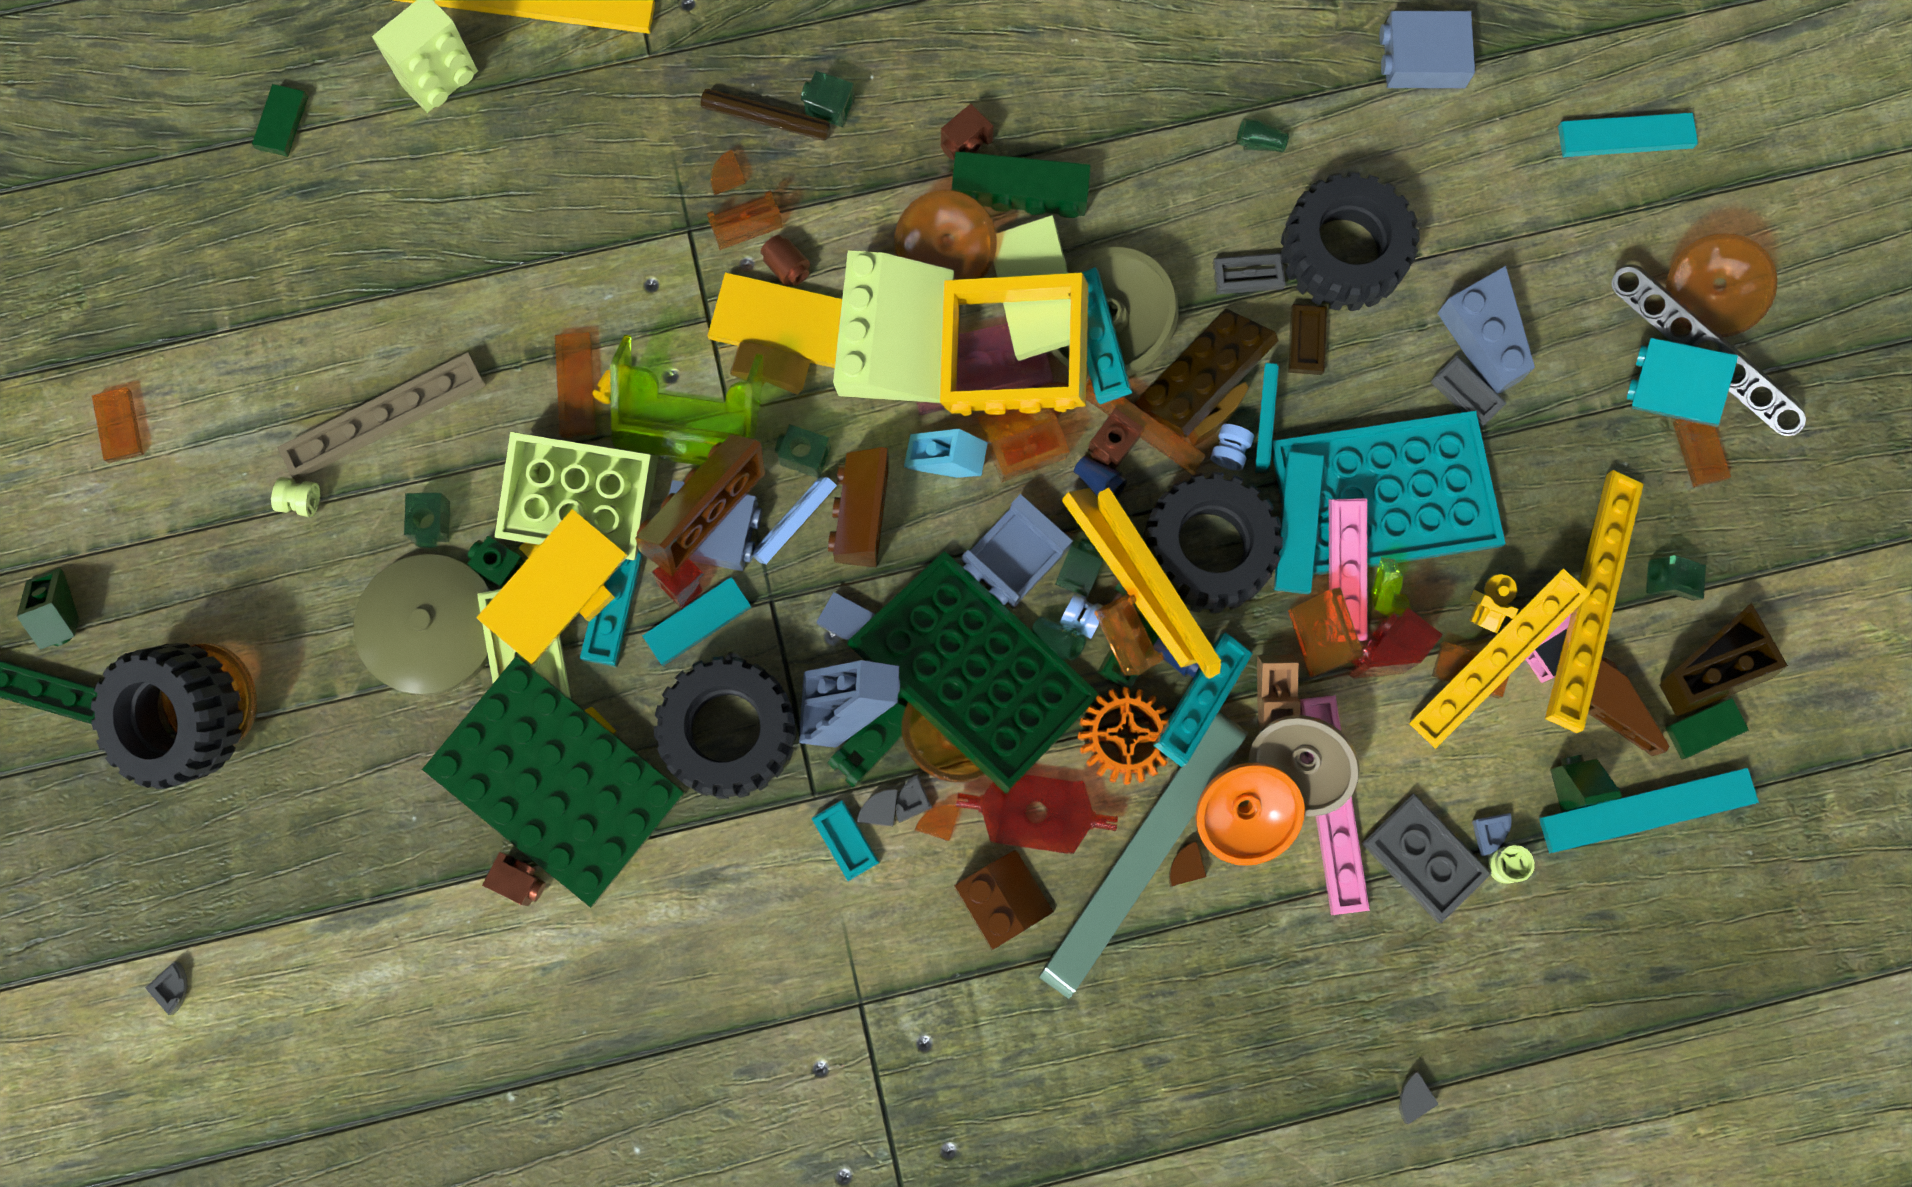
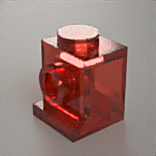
[652,558,704,610]

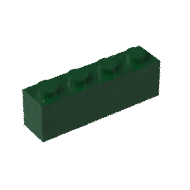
[951,151,1091,218]

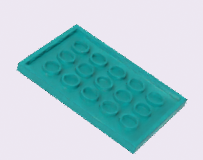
[1271,411,1506,576]

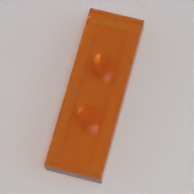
[555,332,596,437]

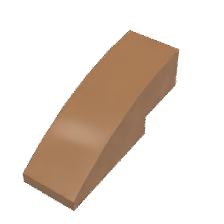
[1257,654,1300,732]

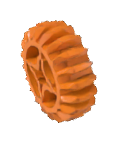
[1077,687,1169,785]

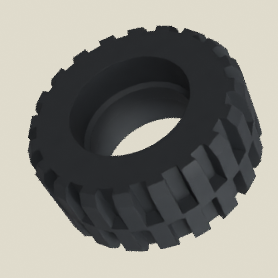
[1280,172,1420,311]
[1142,472,1283,613]
[91,643,243,789]
[654,656,797,799]

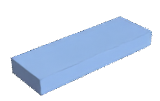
[753,477,837,564]

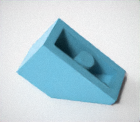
[904,429,988,478]

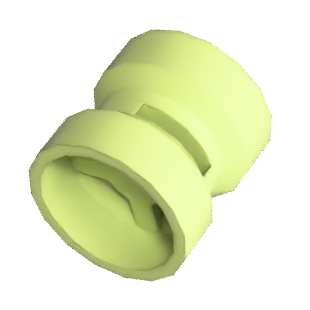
[271,477,320,517]
[1488,845,1535,884]

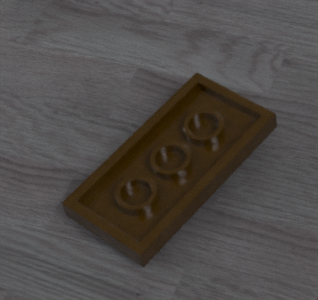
[1135,308,1279,437]

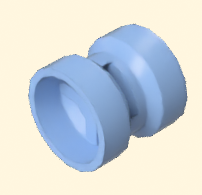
[1210,424,1255,471]
[1060,592,1107,639]

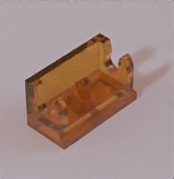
[706,190,783,250]
[1094,594,1165,675]

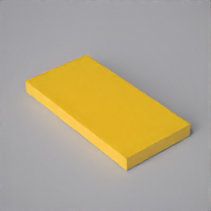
[708,272,842,368]
[476,509,628,665]

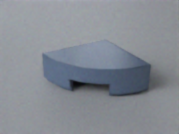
[1472,813,1511,856]

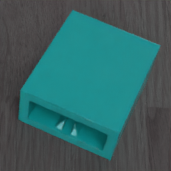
[1627,338,1738,427]

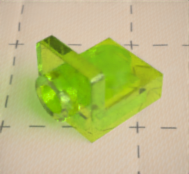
[1371,557,1411,616]

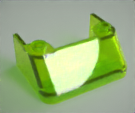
[610,335,763,466]

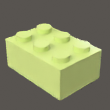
[372,0,478,113]

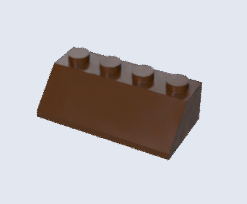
[635,435,765,576]

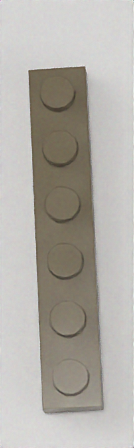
[277,352,486,481]

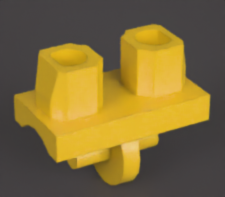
[1469,574,1519,633]

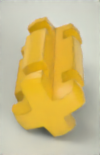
[592,362,628,404]

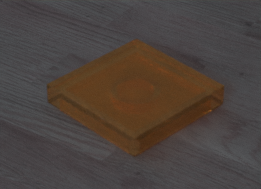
[1288,587,1364,677]

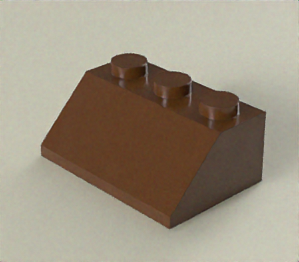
[828,447,889,568]

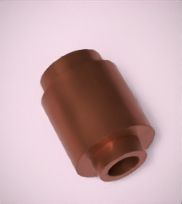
[761,235,810,286]

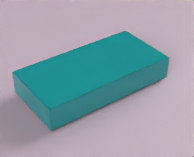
[811,800,879,882]

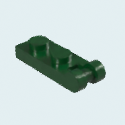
[827,693,922,788]

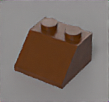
[954,850,1054,951]

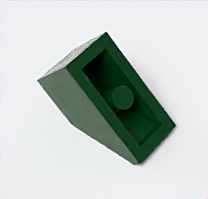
[16,567,79,650]
[1550,755,1622,811]

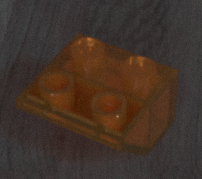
[977,408,1070,483]

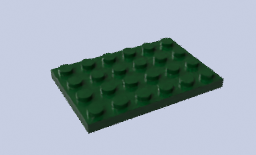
[847,551,1100,794]
[422,656,686,908]

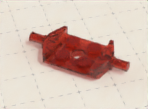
[956,774,1118,855]

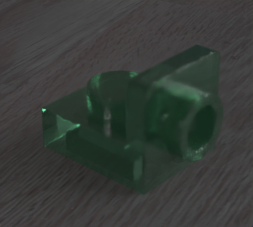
[1055,538,1104,598]
[1646,555,1706,601]

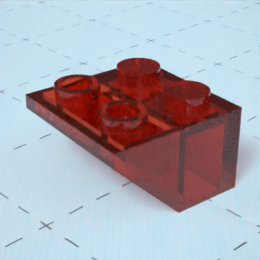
[1348,608,1443,679]

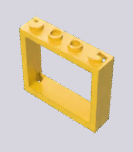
[940,273,1089,416]

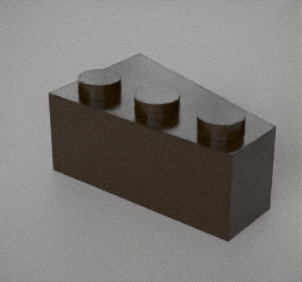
[1659,603,1788,716]

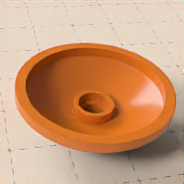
[1195,763,1305,865]

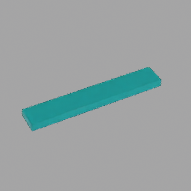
[1539,768,1759,854]

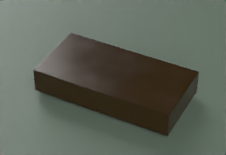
[1288,304,1327,375]

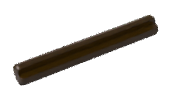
[701,89,830,141]

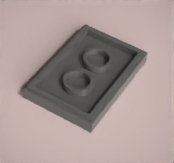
[1361,794,1492,924]

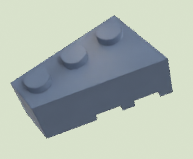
[1438,266,1535,394]
[799,660,900,748]

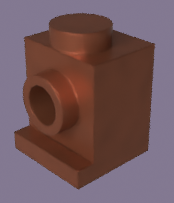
[940,103,994,160]
[1088,408,1143,469]
[482,852,546,906]

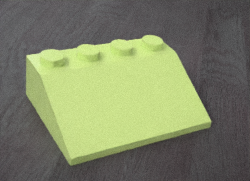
[833,250,954,403]
[495,432,658,560]

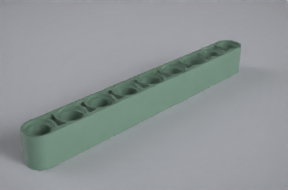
[1038,712,1248,999]

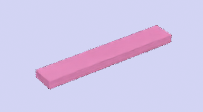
[1300,695,1370,915]

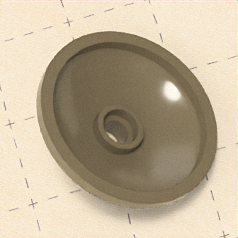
[1249,715,1360,816]

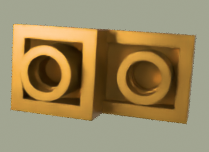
[730,342,811,395]
[1188,382,1249,446]

